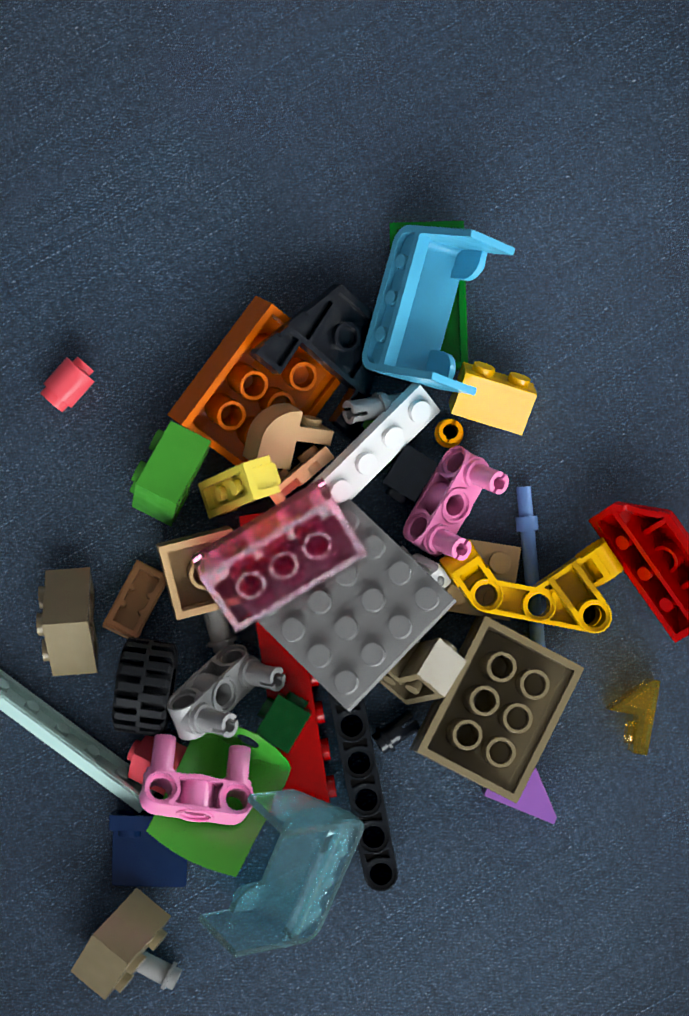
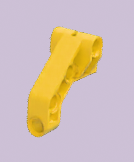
[439,537,624,633]

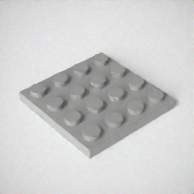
[242,499,457,712]

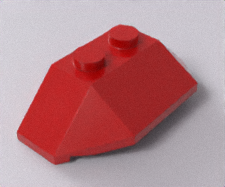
[588,501,689,643]

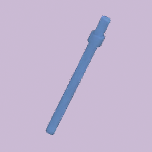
[515,486,546,647]

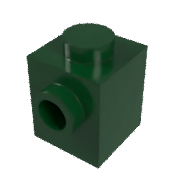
[256,690,312,754]

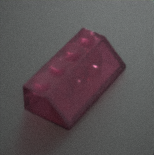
[191,478,368,633]

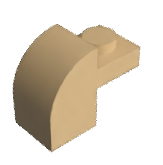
[243,403,334,470]

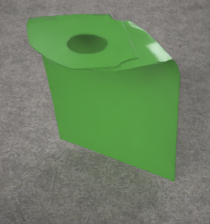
[146,726,291,877]

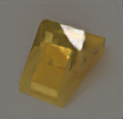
[605,678,660,755]

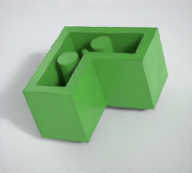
[129,421,211,527]

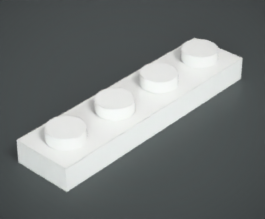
[308,383,441,513]

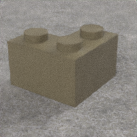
[36,567,99,676]
[379,638,466,705]
[71,888,171,1000]

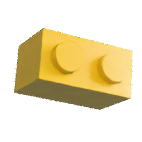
[448,361,537,435]

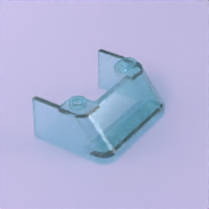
[198,789,364,958]

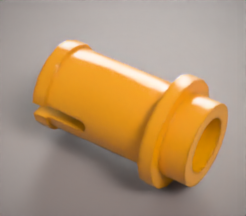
[434,418,464,448]

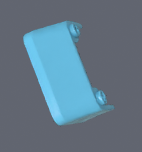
[362,225,515,395]

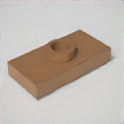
[102,560,166,639]

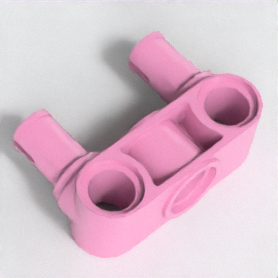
[403,446,509,561]
[139,734,255,825]

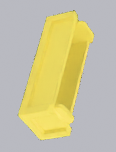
[198,455,281,519]

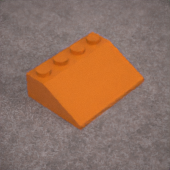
[167,296,341,466]

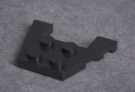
[249,284,380,440]

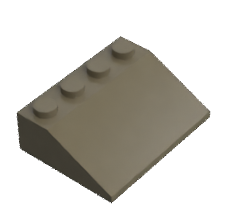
[409,616,584,804]

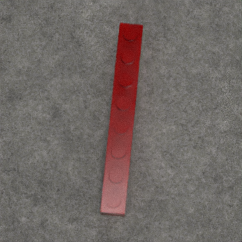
[239,509,337,815]

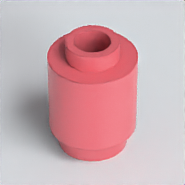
[40,356,95,413]

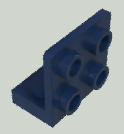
[109,810,187,887]

